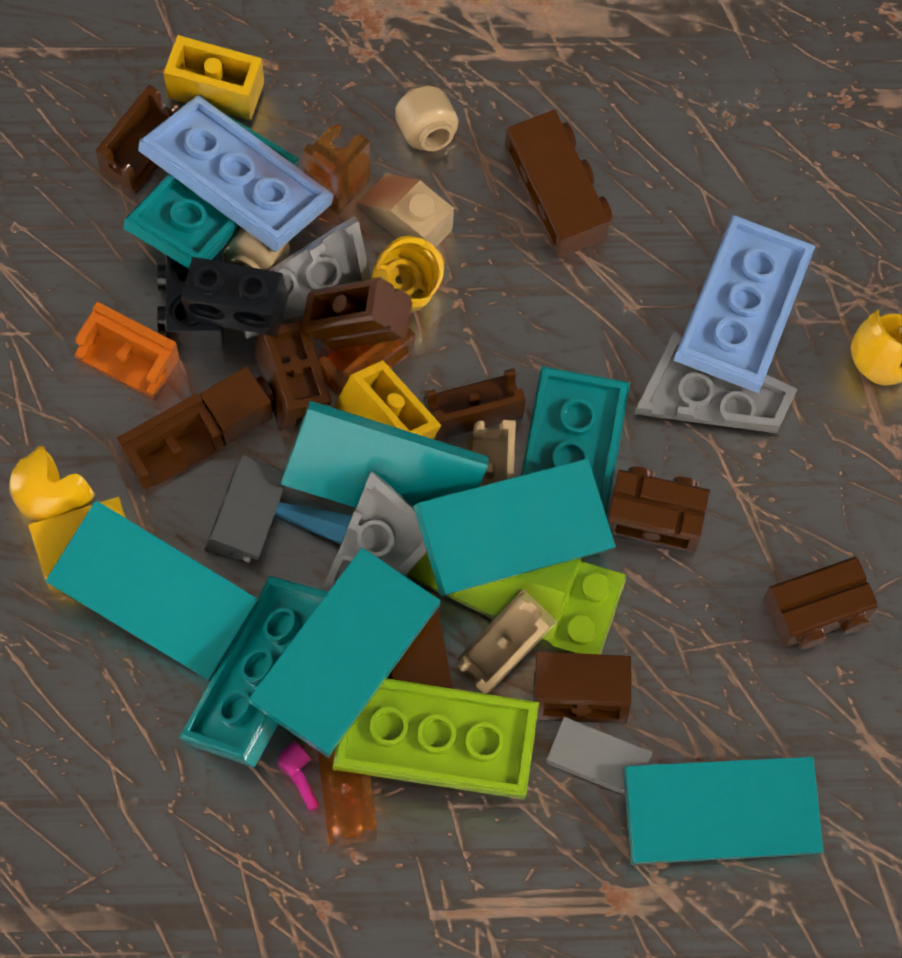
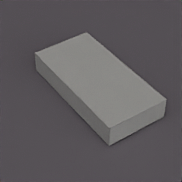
[546,717,652,795]

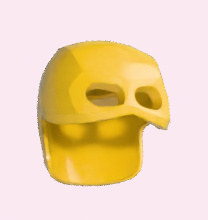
[371,236,444,313]
[850,310,902,386]
[9,445,95,522]

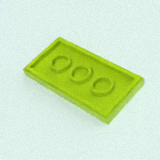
[333,678,539,800]

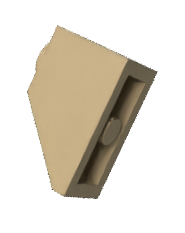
[357,173,454,247]

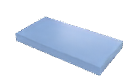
[138,95,334,253]
[673,214,816,393]

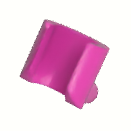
[278,742,320,811]

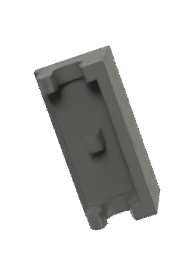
[204,455,285,564]

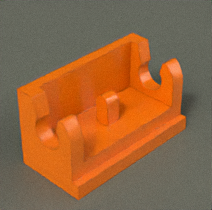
[75,302,179,400]

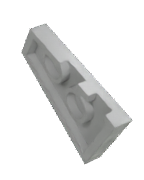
[243,216,371,338]
[635,333,798,433]
[322,471,427,592]

